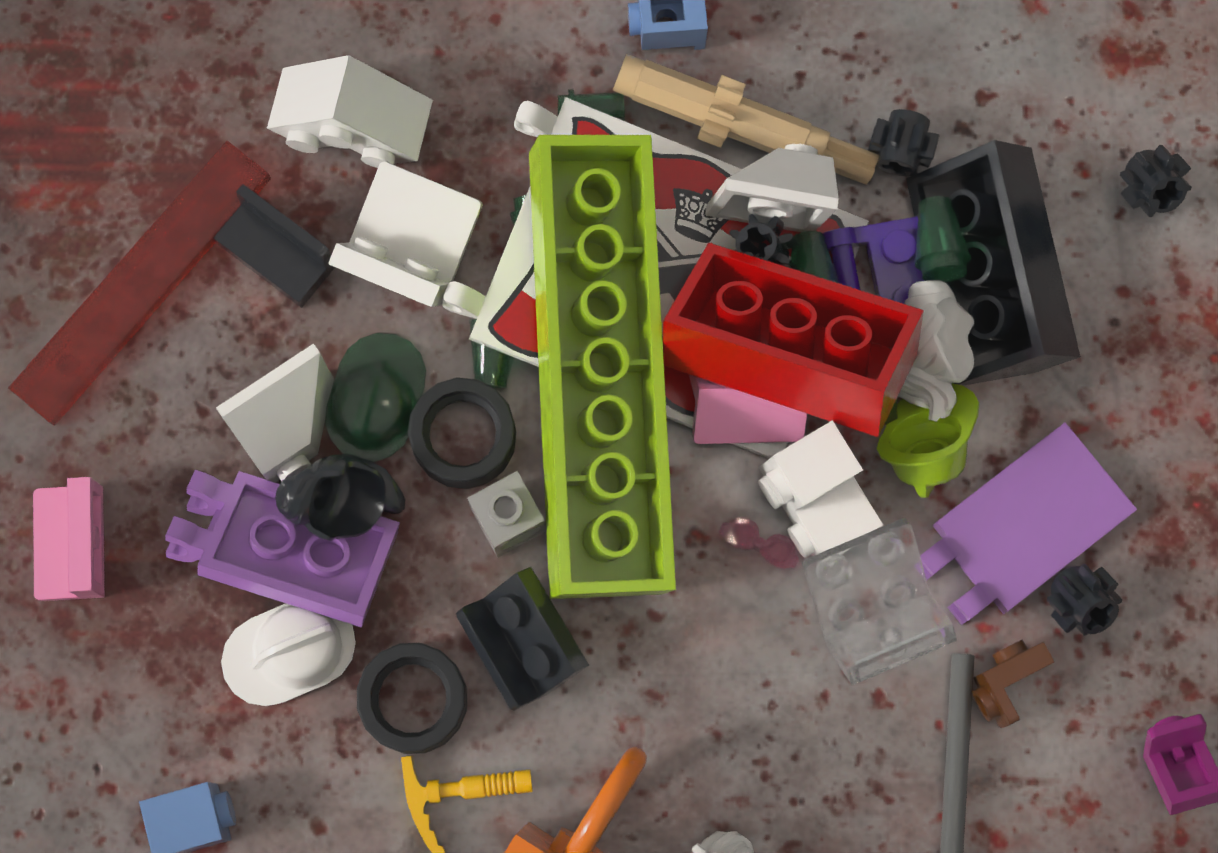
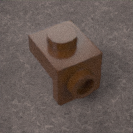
[973,639,1054,728]

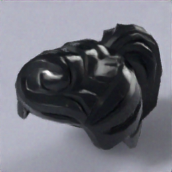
[275,454,406,541]

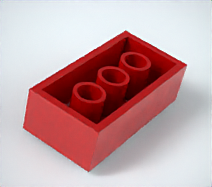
[663,243,924,437]

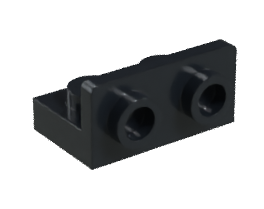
[456,567,589,711]

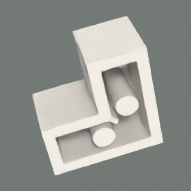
[267,55,433,168]
[758,420,883,563]

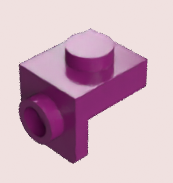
[1143,714,1218,815]

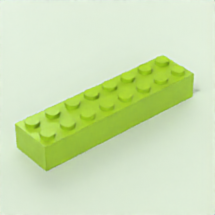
[529,135,676,599]

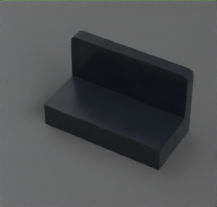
[214,184,335,308]

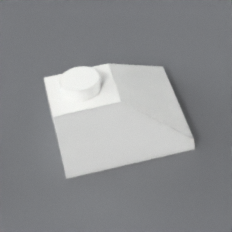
[705,144,839,234]
[216,344,334,482]

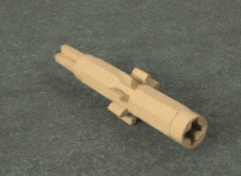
[613,54,879,185]

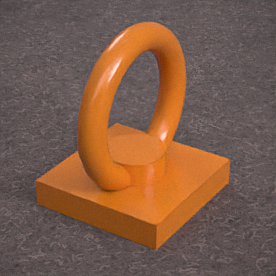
[504,747,647,853]

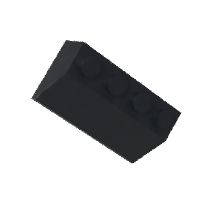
[906,140,1081,386]

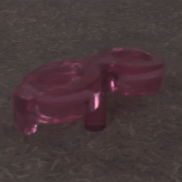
[719,517,799,570]

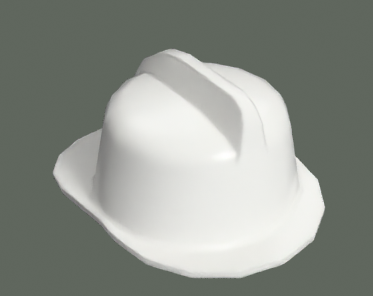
[221,604,356,706]

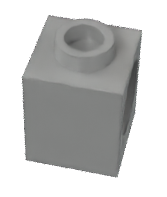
[467,471,546,558]

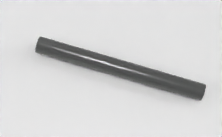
[940,653,975,853]

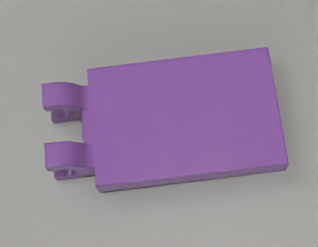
[912,422,1137,625]
[165,470,400,628]

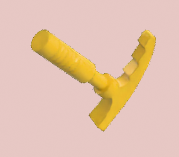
[401,756,533,853]

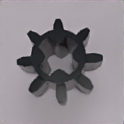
[868,109,940,177]
[1120,145,1192,217]
[730,214,799,269]
[1047,564,1122,636]

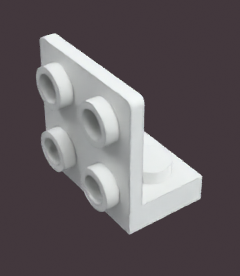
[329,162,483,307]

